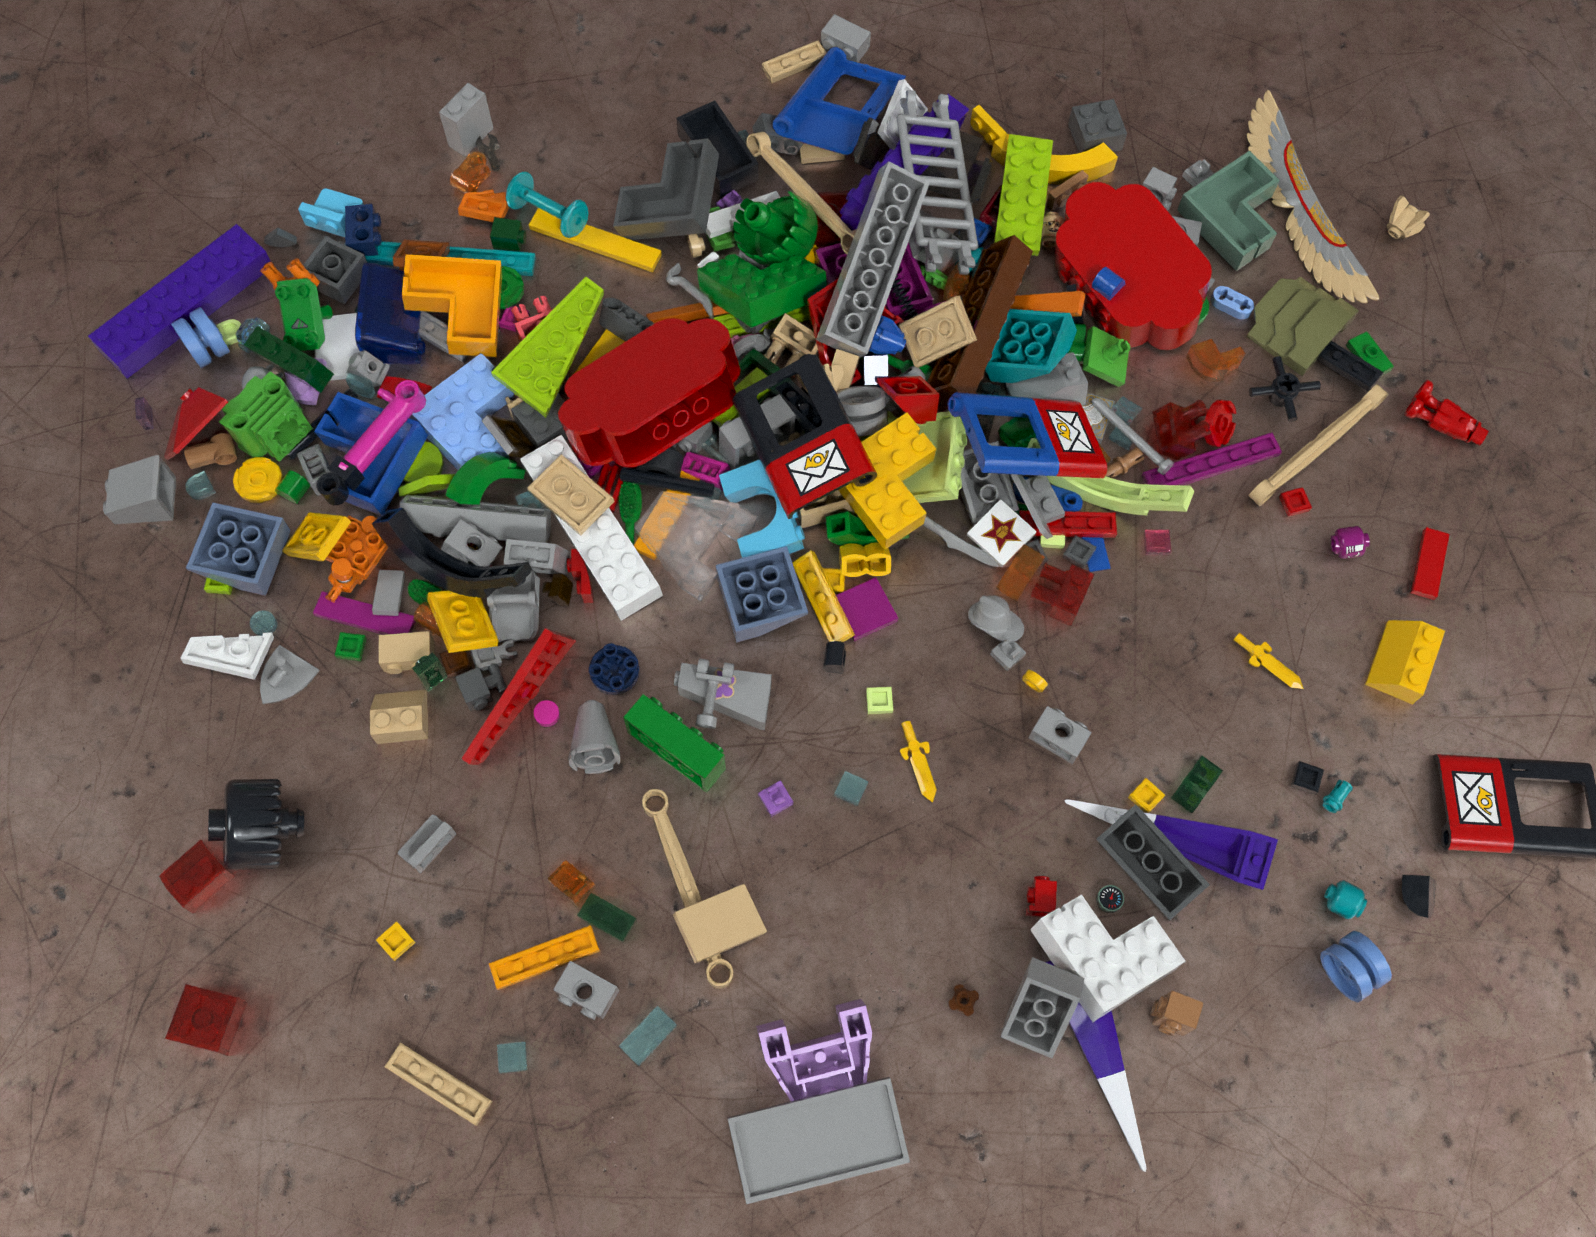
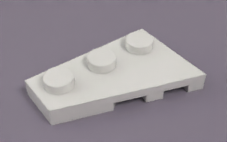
[181,632,274,680]

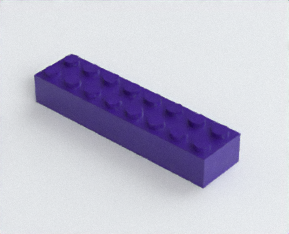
[840,94,970,231]
[88,224,271,379]

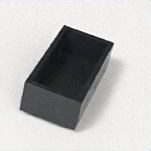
[676,100,759,198]

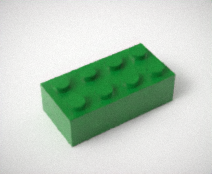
[623,694,726,793]

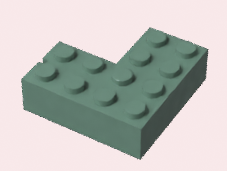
[1177,151,1280,271]

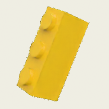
[1365,620,1445,705]

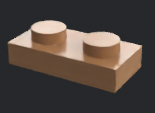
[1046,170,1088,212]

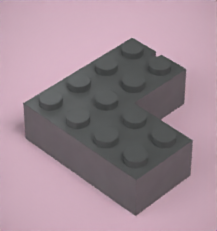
[613,138,719,240]

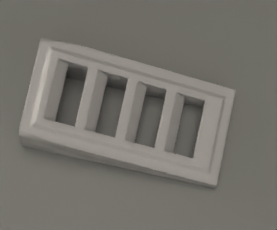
[297,444,332,496]

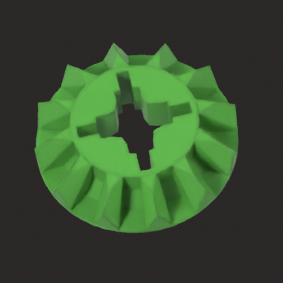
[920,265,952,290]

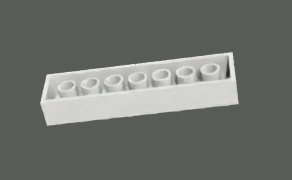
[520,435,663,621]

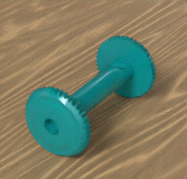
[506,171,589,238]

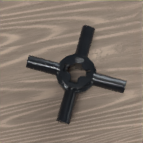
[1249,356,1321,422]

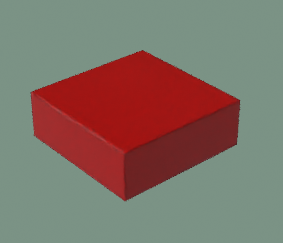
[1279,487,1312,517]

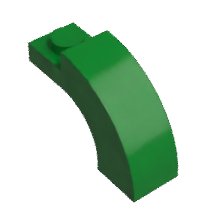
[446,452,526,505]
[826,511,910,546]

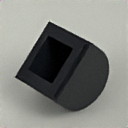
[823,641,846,674]

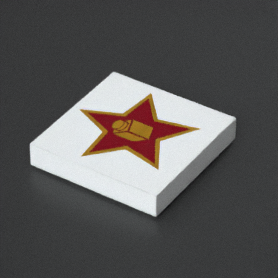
[967,499,1037,568]

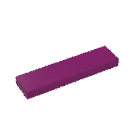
[313,591,417,635]

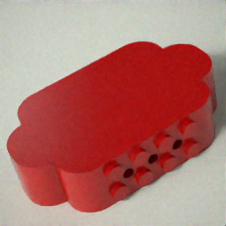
[1055,182,1212,350]
[558,318,741,467]

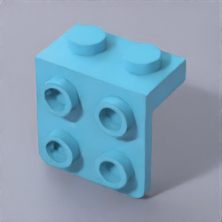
[298,188,364,237]

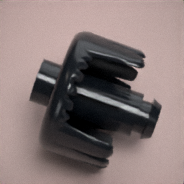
[208,779,304,870]

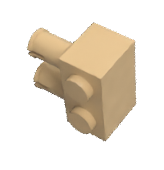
[764,313,818,379]

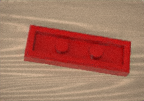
[1410,527,1450,600]

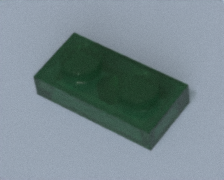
[412,652,448,692]
[577,893,637,943]

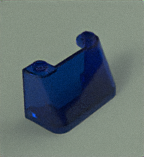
[355,263,425,364]

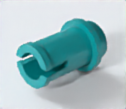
[1323,780,1353,813]

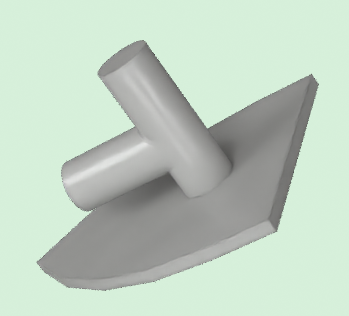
[260,645,320,704]

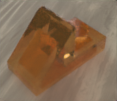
[547,860,595,908]

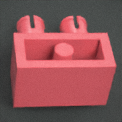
[511,296,553,342]

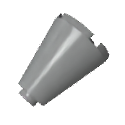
[568,700,620,774]

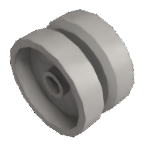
[837,386,888,437]

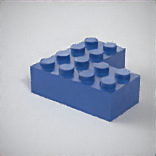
[314,392,428,516]

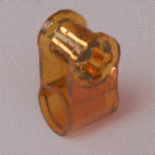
[449,152,490,194]

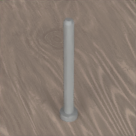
[1092,398,1174,475]

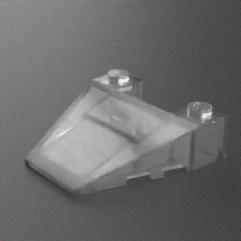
[634,491,758,602]

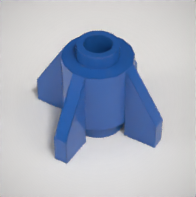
[869,315,906,355]

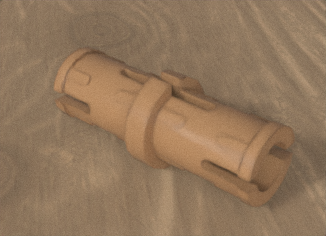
[1106,447,1144,478]

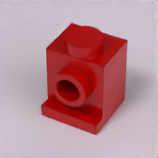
[1025,876,1057,917]

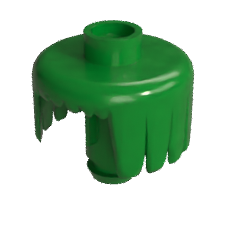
[733,191,818,268]

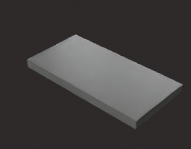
[727,1077,910,1204]

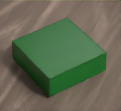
[335,632,367,661]

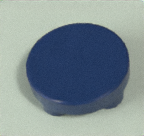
[589,643,640,695]

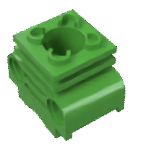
[219,372,313,462]

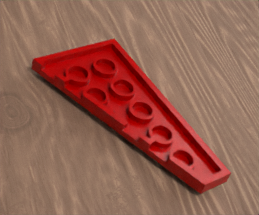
[461,628,576,765]

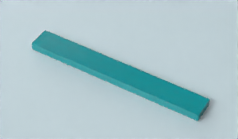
[365,241,536,276]

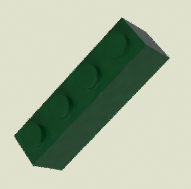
[244,326,334,393]

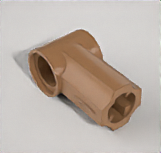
[184,433,237,469]

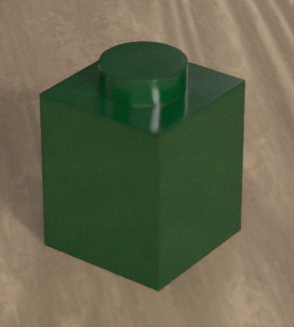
[490,217,527,252]

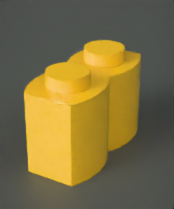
[839,543,891,577]

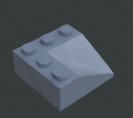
[186,502,291,596]
[716,546,808,643]

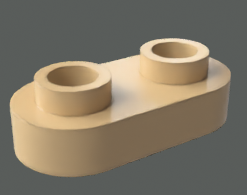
[685,234,705,258]

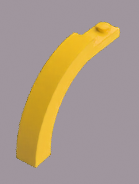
[970,105,1118,185]

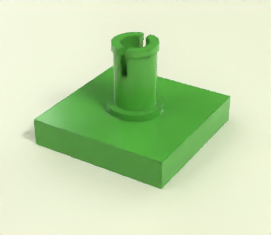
[1082,326,1130,387]

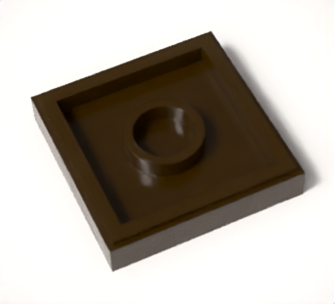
[482,415,536,458]

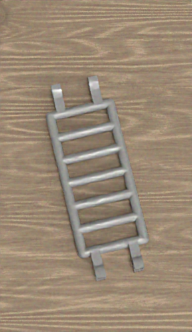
[897,90,978,275]

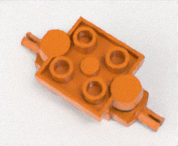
[325,515,388,603]

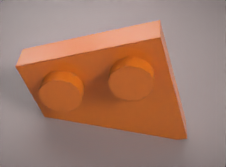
[458,189,509,222]

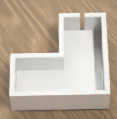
[1030,895,1186,1022]

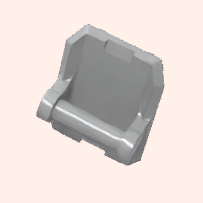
[487,571,540,642]

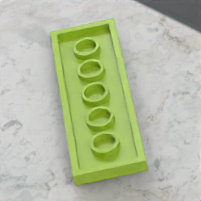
[994,134,1053,256]

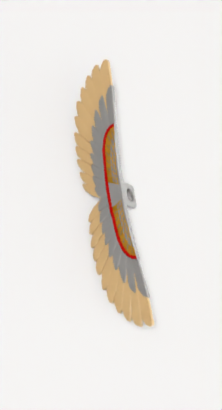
[1247,90,1379,304]

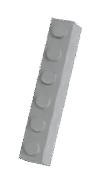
[400,495,551,543]

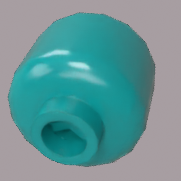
[1324,880,1367,920]

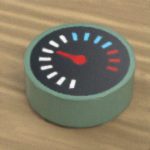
[1096,885,1124,913]

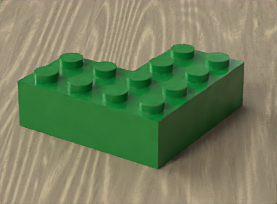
[697,254,827,328]

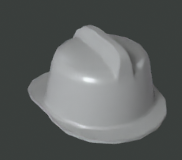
[968,595,1024,642]

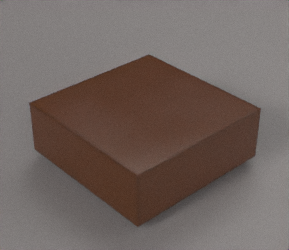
[439,650,472,678]

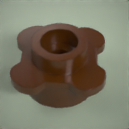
[948,984,979,1016]

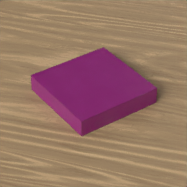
[836,577,899,642]

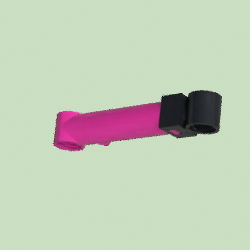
[316,380,426,506]

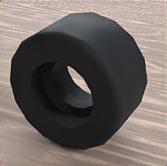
[637,448,683,477]

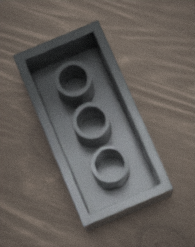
[1096,804,1210,921]

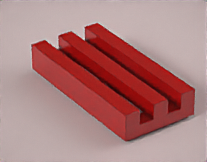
[597,463,624,513]

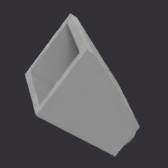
[103,455,176,524]

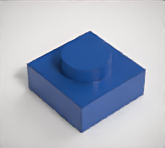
[961,218,992,247]

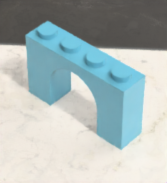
[719,460,805,558]

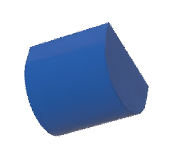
[1092,267,1125,301]

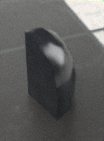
[1402,875,1436,918]

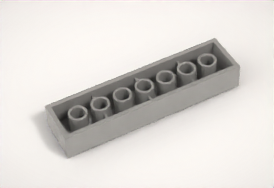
[816,161,930,358]

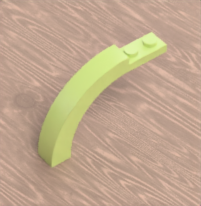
[1027,438,1194,516]

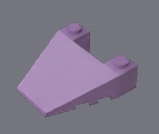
[756,999,872,1101]

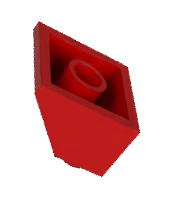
[876,376,940,424]

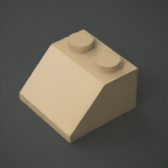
[370,690,428,744]

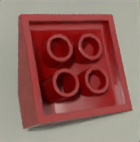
[164,387,228,460]

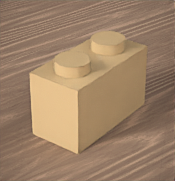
[379,631,435,674]

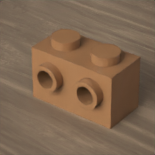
[1151,991,1204,1036]

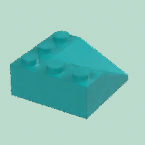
[985,309,1077,383]

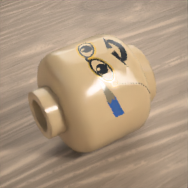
[1041,212,1065,248]

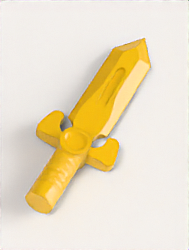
[1233,632,1304,689]
[900,721,937,803]

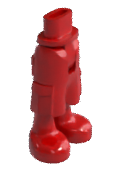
[1404,380,1489,446]

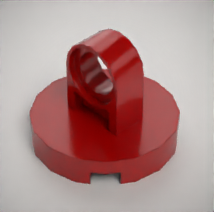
[1189,399,1236,447]

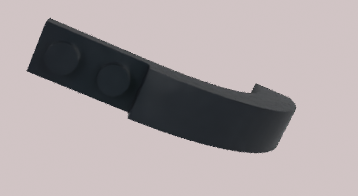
[372,508,533,598]

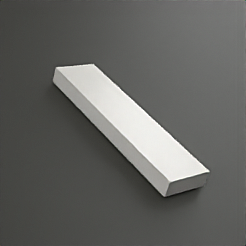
[706,191,780,238]

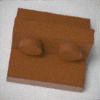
[393,240,450,280]

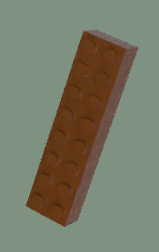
[928,235,1033,411]

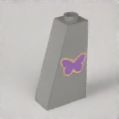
[674,663,772,730]

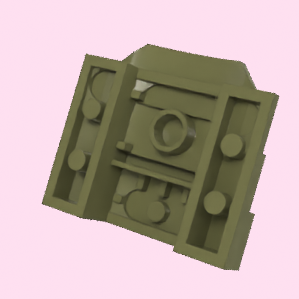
[1247,277,1359,376]

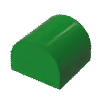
[275,470,310,504]

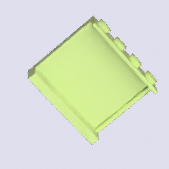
[887,411,967,503]

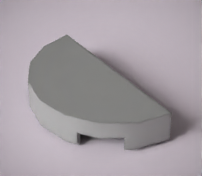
[734,334,772,362]

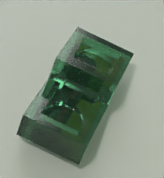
[1171,756,1223,813]

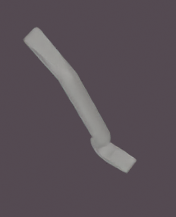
[666,262,714,319]

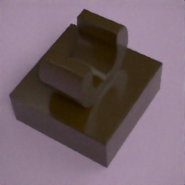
[542,573,573,606]

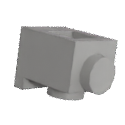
[346,350,390,388]

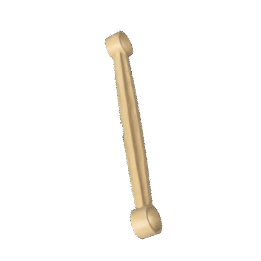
[746,132,857,254]
[1249,384,1388,506]
[642,789,733,989]

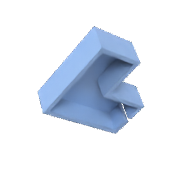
[410,353,515,470]

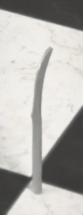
[923,516,1021,568]

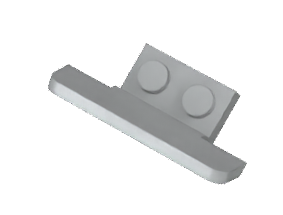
[1010,474,1065,539]

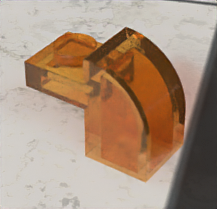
[1186,339,1245,382]

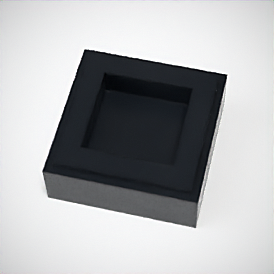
[1291,761,1324,795]

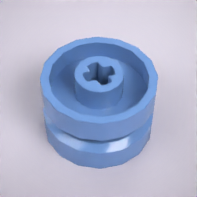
[171,307,230,369]
[1320,931,1392,1003]

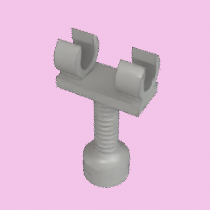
[695,658,734,729]

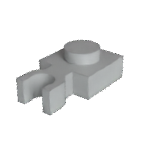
[470,639,518,671]

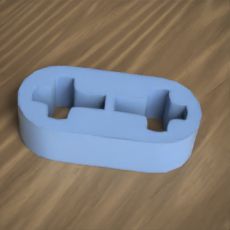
[1210,286,1254,320]

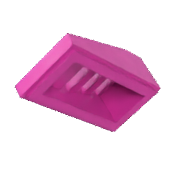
[681,452,731,491]

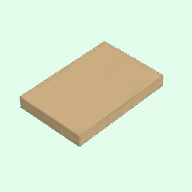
[898,296,977,368]
[527,454,615,536]
[673,884,767,964]

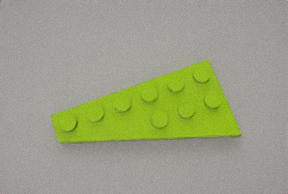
[491,277,604,418]

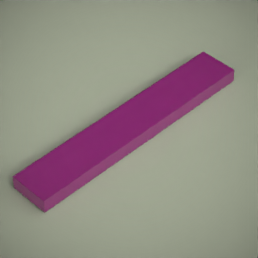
[1141,432,1282,485]

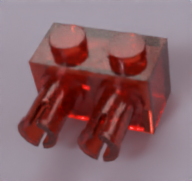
[1152,399,1211,460]
[1030,562,1095,626]

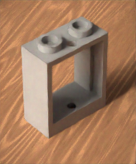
[503,539,570,576]

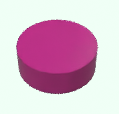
[534,700,560,727]

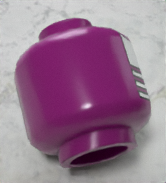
[1331,526,1370,559]

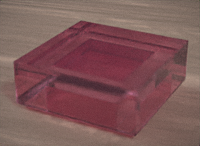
[1144,530,1171,555]

